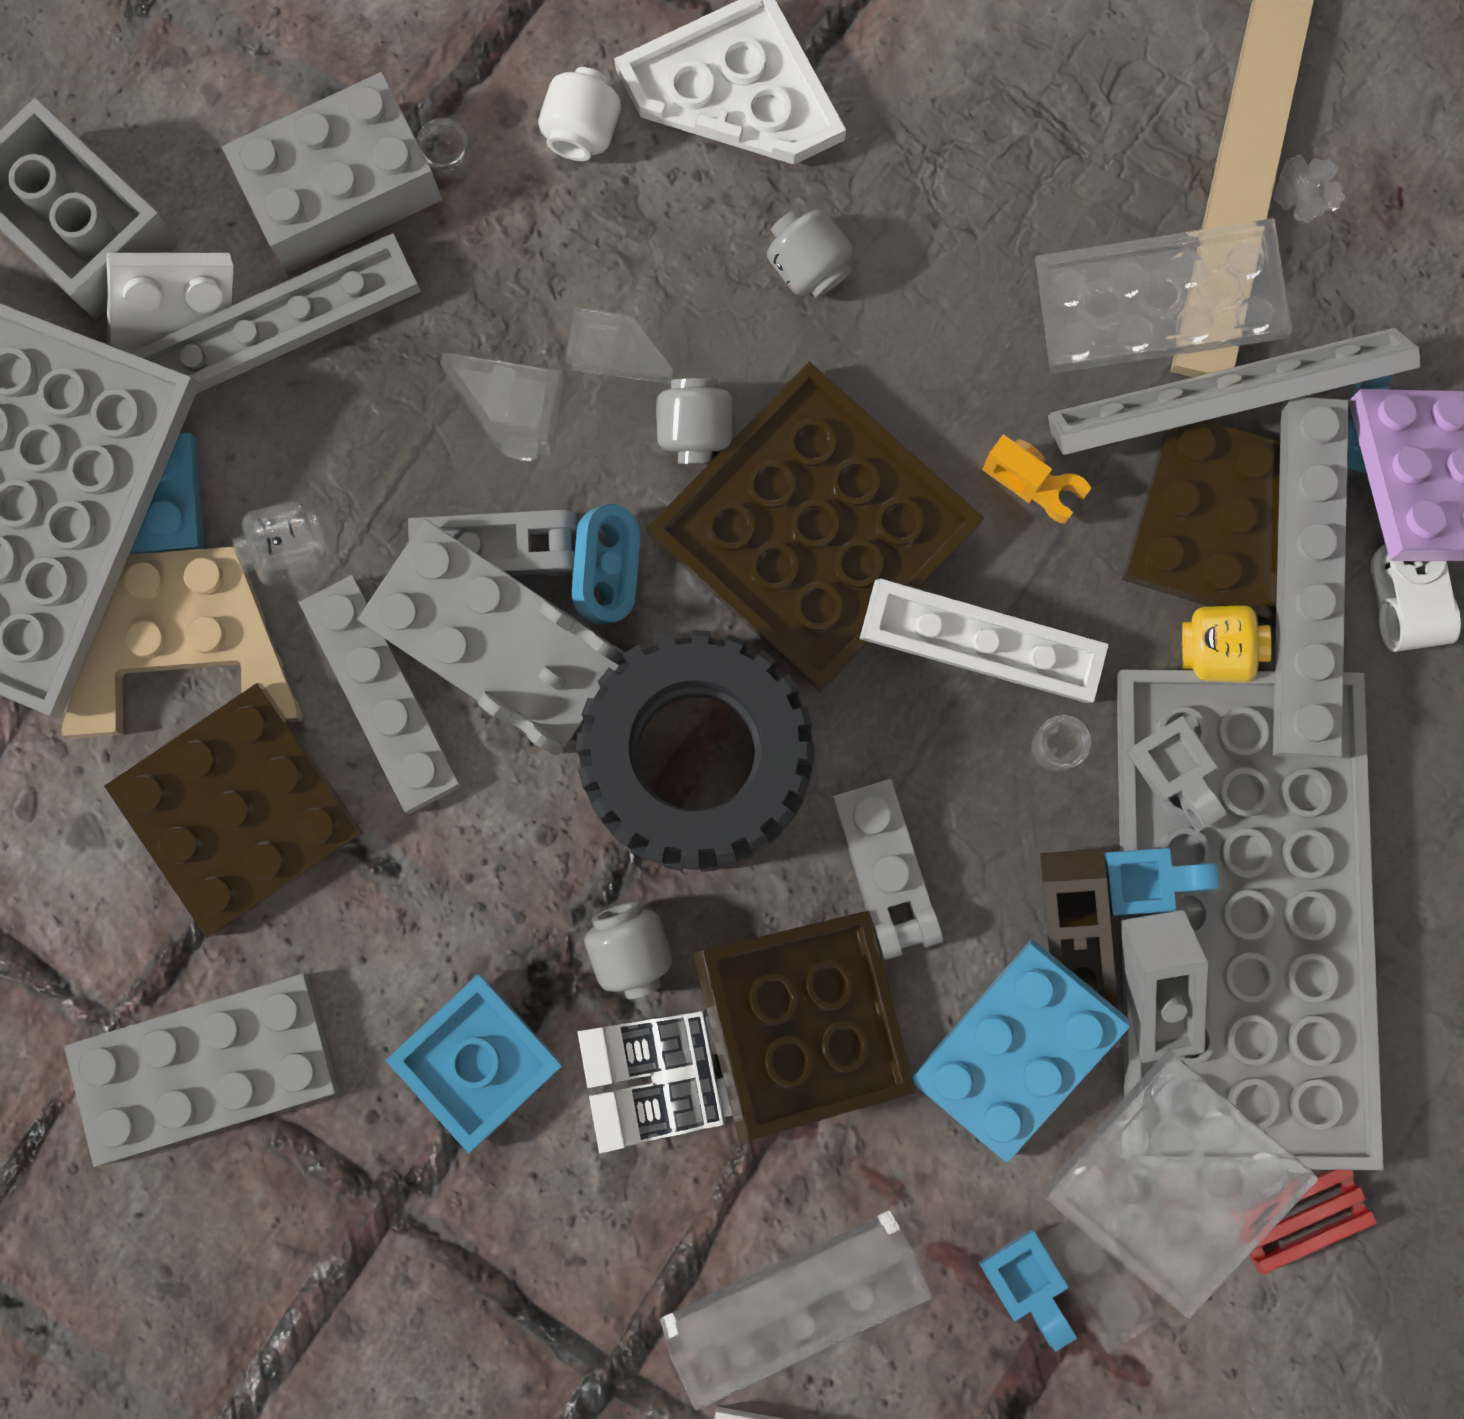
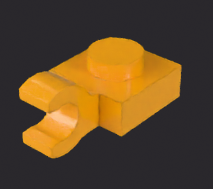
[982,434,1091,524]

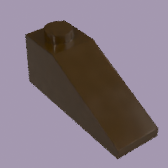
[1040,848,1122,1049]

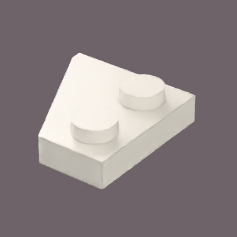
[107,253,233,353]

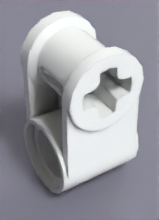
[1371,544,1461,652]

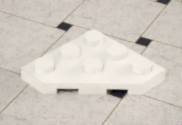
[614,0,846,165]

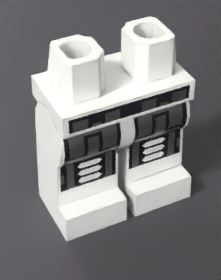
[577,1010,732,1154]

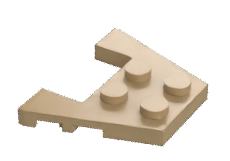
[62,547,303,739]

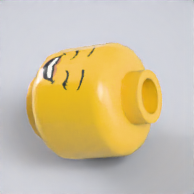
[1182,606,1271,683]

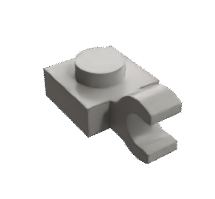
[1127,716,1227,832]

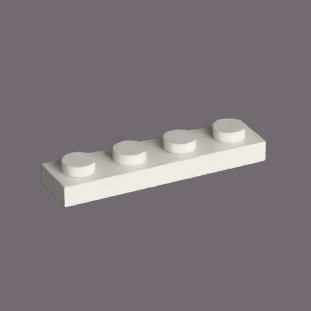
[860,579,1109,703]

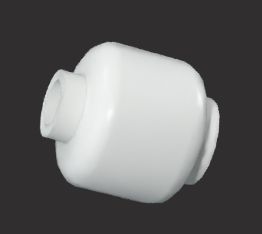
[538,67,621,161]

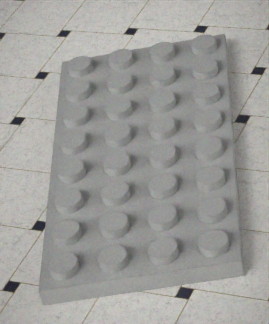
[1117,670,1384,1170]

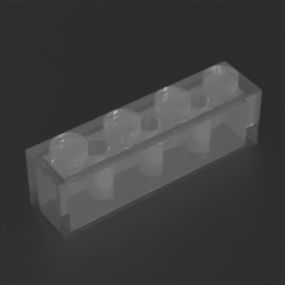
[660,1210,932,1411]

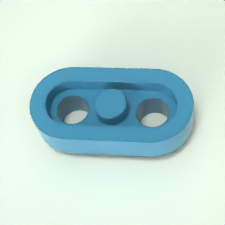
[572,504,640,625]

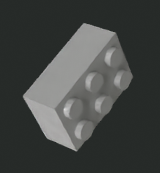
[221,72,442,273]
[0,98,179,321]

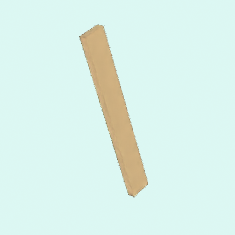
[1170,0,1314,377]

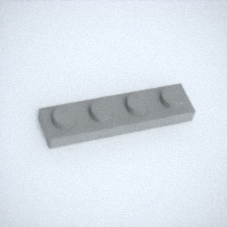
[299,575,462,814]

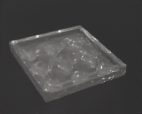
[1041,1049,1318,1319]

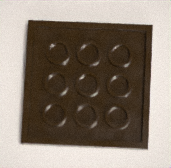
[646,361,984,694]

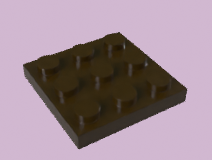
[1122,420,1280,627]
[104,683,364,938]
[693,910,916,1142]

